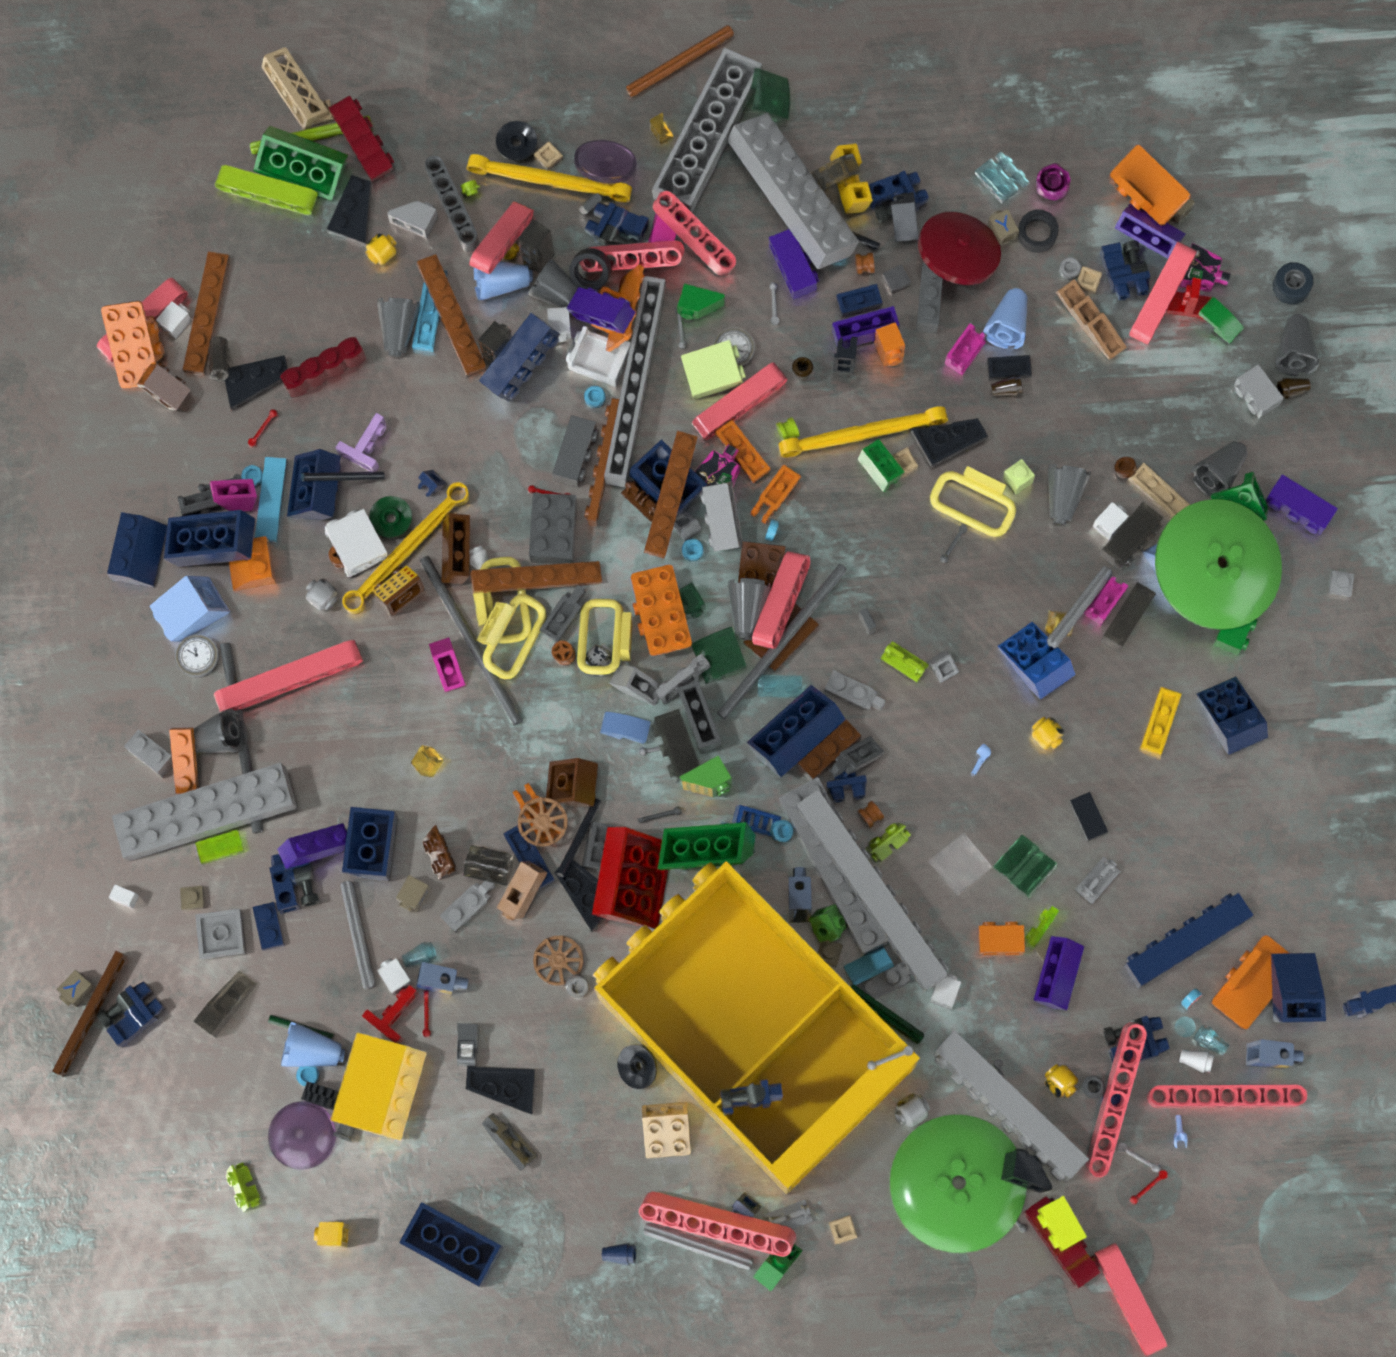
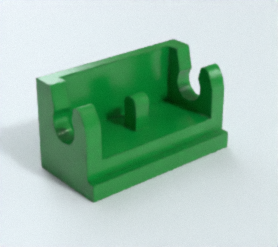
[858,439,905,492]

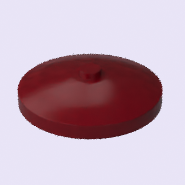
[918,212,1001,285]

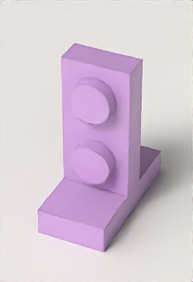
[335,413,386,472]

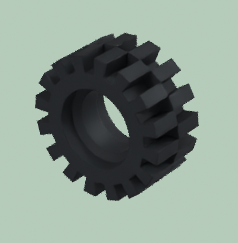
[301,1082,339,1110]

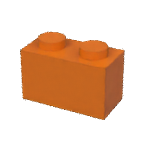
[874,322,905,367]
[977,922,1025,956]

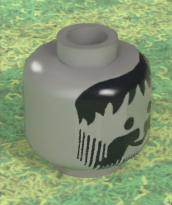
[306,578,338,611]
[586,643,612,676]
[895,1093,930,1127]

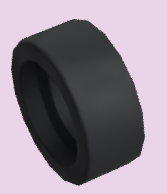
[1018,209,1059,252]
[569,248,611,290]

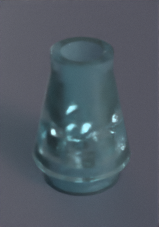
[402,942,437,967]
[1194,1025,1229,1056]

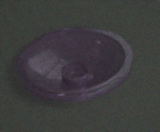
[574,140,637,184]
[268,1101,336,1170]

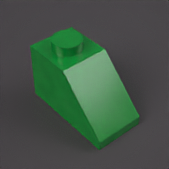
[677,283,725,320]

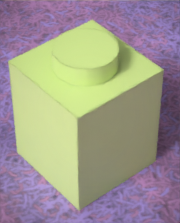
[1003,459,1035,495]

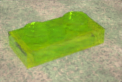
[195,830,245,865]
[1025,906,1059,950]

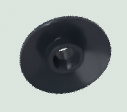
[496,121,537,161]
[617,1044,657,1089]

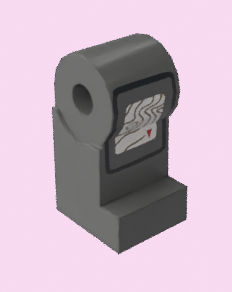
[457,1023,480,1067]

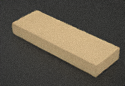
[1128,462,1190,518]

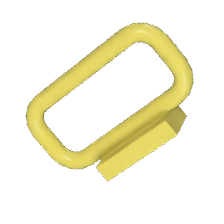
[930,466,1016,537]
[471,557,531,644]
[477,594,547,680]
[577,599,633,675]

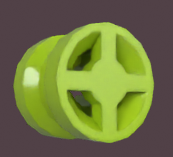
[776,417,800,441]

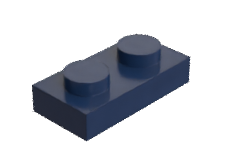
[836,284,883,316]
[252,902,285,951]

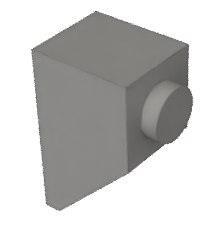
[387,201,438,238]
[609,665,661,706]

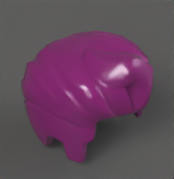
[1036,163,1071,201]

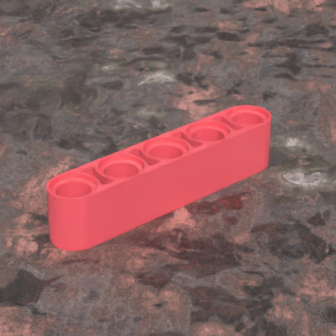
[653,191,736,276]
[469,201,534,274]
[580,241,685,272]
[1129,242,1197,345]
[97,277,188,362]
[692,362,788,440]
[752,551,810,649]
[1094,1243,1167,1357]

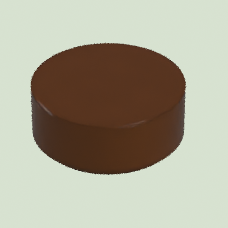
[1114,456,1137,479]

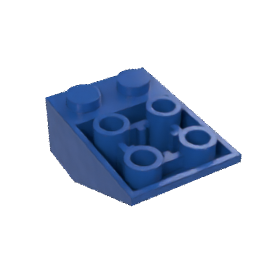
[998,621,1075,700]

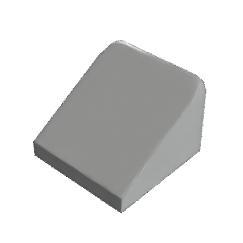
[673,510,702,541]
[927,651,959,683]

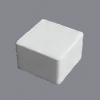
[109,884,139,909]

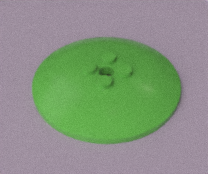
[1155,499,1282,630]
[890,1115,1027,1253]

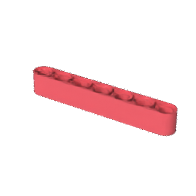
[213,640,363,712]
[1085,1022,1147,1177]
[1147,1085,1307,1108]
[639,1192,796,1257]

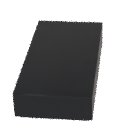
[987,355,1032,380]
[1069,792,1108,842]

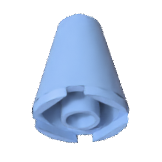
[474,261,533,300]
[983,288,1027,349]
[281,1022,345,1067]

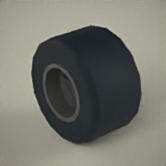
[1273,262,1314,304]

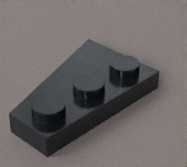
[327,174,372,246]
[222,355,288,411]
[911,418,988,468]
[554,860,604,932]
[466,1067,535,1115]

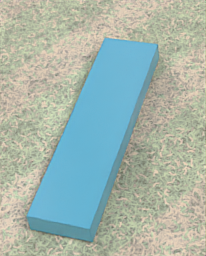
[412,270,448,352]
[254,457,287,543]

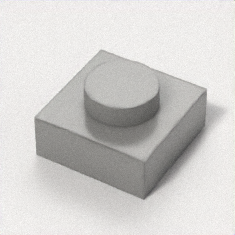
[1328,571,1354,597]

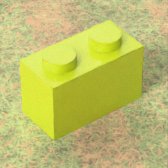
[1037,1196,1087,1251]

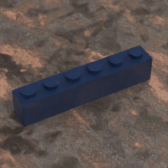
[1124,893,1254,989]

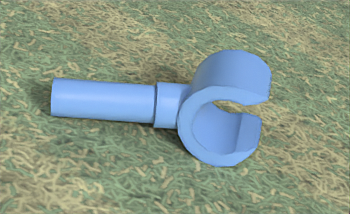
[971,744,991,775]
[1174,1115,1188,1148]

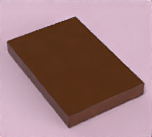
[743,603,819,672]

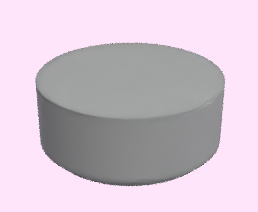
[1059,257,1081,280]
[565,974,589,998]

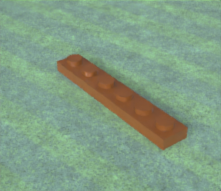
[182,252,230,375]
[416,254,486,377]
[584,398,620,527]
[643,430,698,559]
[470,561,602,594]

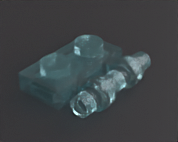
[975,152,1029,204]

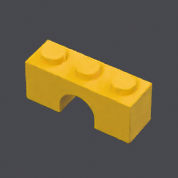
[830,144,873,214]

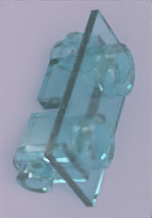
[758,675,802,697]

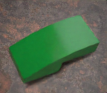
[1198,297,1244,344]

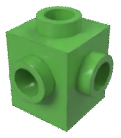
[809,904,847,942]

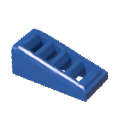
[732,805,781,837]

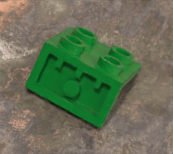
[1211,472,1269,521]

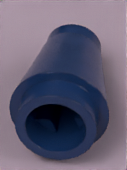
[602,1243,636,1266]

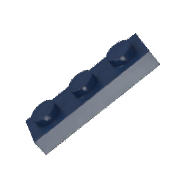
[503,823,555,890]

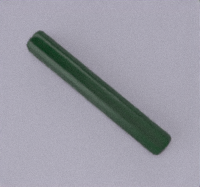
[850,984,924,1044]

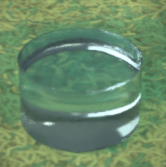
[1174,1017,1196,1038]

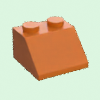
[229,536,276,591]

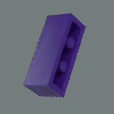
[1115,203,1186,259]
[769,229,819,300]
[566,287,636,334]
[832,306,900,348]
[1266,474,1338,536]
[277,823,347,869]
[1034,936,1085,1011]

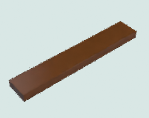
[52,950,127,1077]

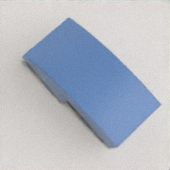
[600,712,651,744]

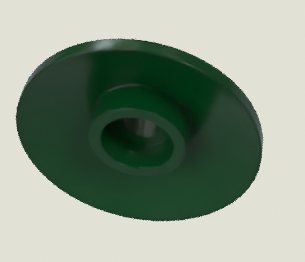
[369,496,412,538]

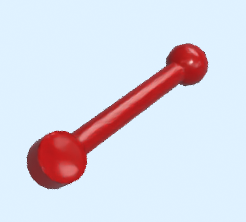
[248,409,277,447]
[528,485,571,495]
[422,990,431,1037]
[1130,1170,1168,1204]

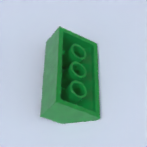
[253,125,349,201]
[658,822,756,870]

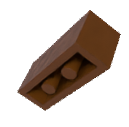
[441,513,470,585]
[797,719,862,781]

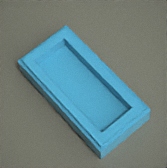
[843,947,894,986]

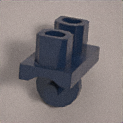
[826,771,867,803]

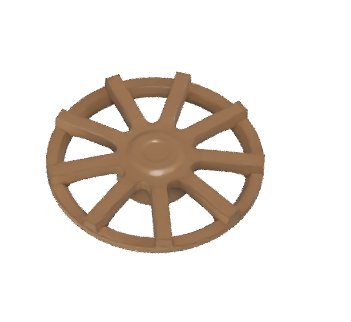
[518,797,568,847]
[533,935,583,986]

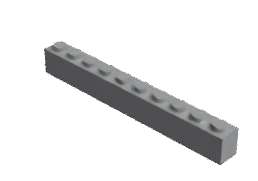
[604,276,666,487]
[796,790,948,992]

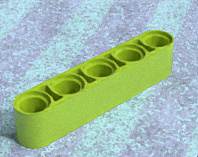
[215,165,318,215]

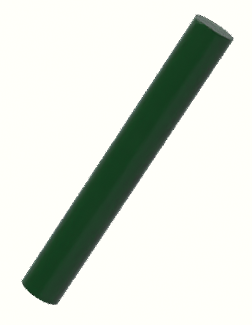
[268,1015,335,1040]

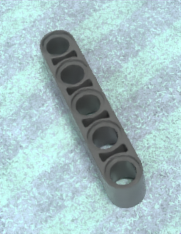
[425,155,479,252]

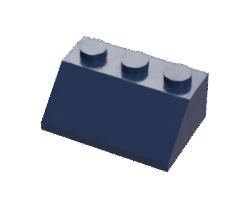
[629,439,707,518]
[287,449,341,520]
[107,512,167,588]
[342,807,398,881]

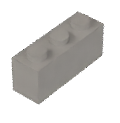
[701,481,743,552]

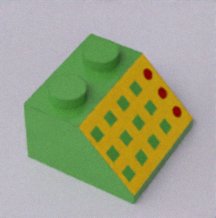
[680,755,732,797]

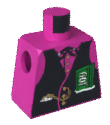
[1179,243,1231,292]
[695,444,741,488]

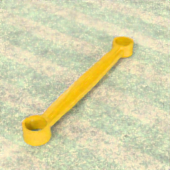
[466,154,632,203]
[778,406,948,458]
[342,482,470,615]

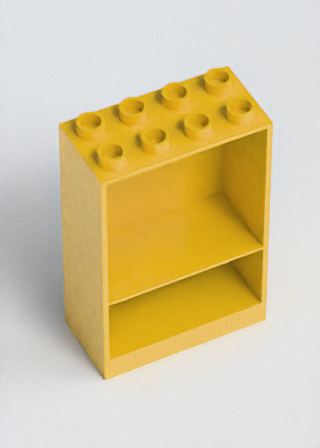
[593,861,920,1195]

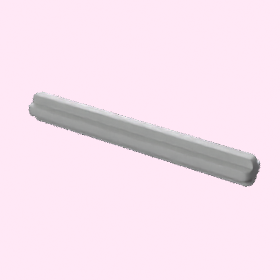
[1047,566,1112,648]
[340,881,375,989]
[644,1223,753,1270]

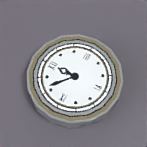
[713,327,755,367]
[175,634,219,678]

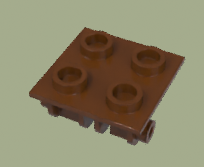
[620,480,657,522]
[738,541,786,587]
[423,825,456,880]

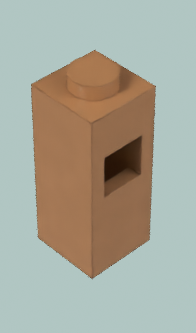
[497,861,548,920]

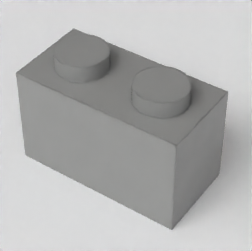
[1234,365,1284,419]
[124,729,173,778]

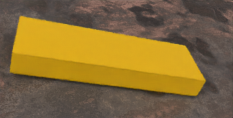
[1140,687,1182,756]

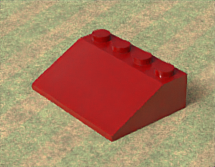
[592,827,668,930]

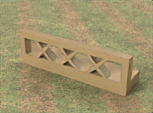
[262,47,328,130]

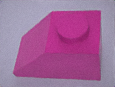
[210,479,257,511]
[429,637,465,692]

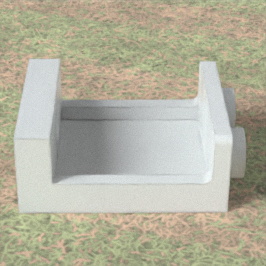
[566,326,631,387]
[325,509,387,578]

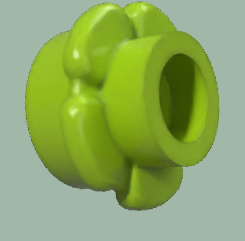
[460,180,480,197]

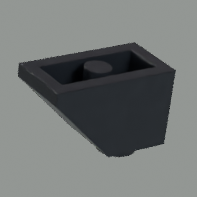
[1001,1149,1052,1193]

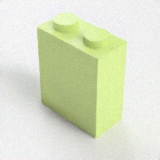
[681,340,746,400]

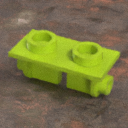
[880,641,929,683]
[865,822,911,863]
[226,1162,261,1212]

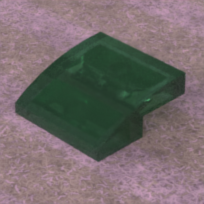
[751,68,790,120]
[692,626,747,684]
[993,834,1058,899]

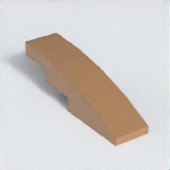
[1056,279,1127,360]

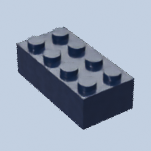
[479,313,560,402]
[164,510,255,567]
[746,684,846,778]
[399,1202,503,1288]

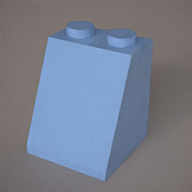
[150,575,230,642]

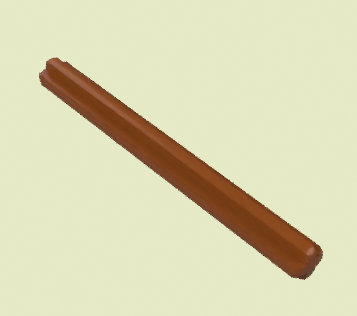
[626,25,734,97]

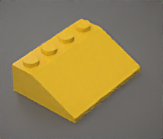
[330,1032,427,1140]

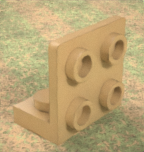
[642,1102,691,1158]

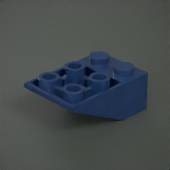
[1196,677,1268,755]
[1271,953,1326,1022]

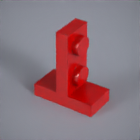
[1166,278,1212,319]
[362,985,419,1044]

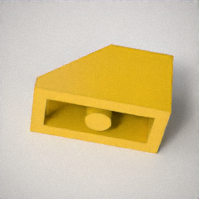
[314,1222,349,1248]

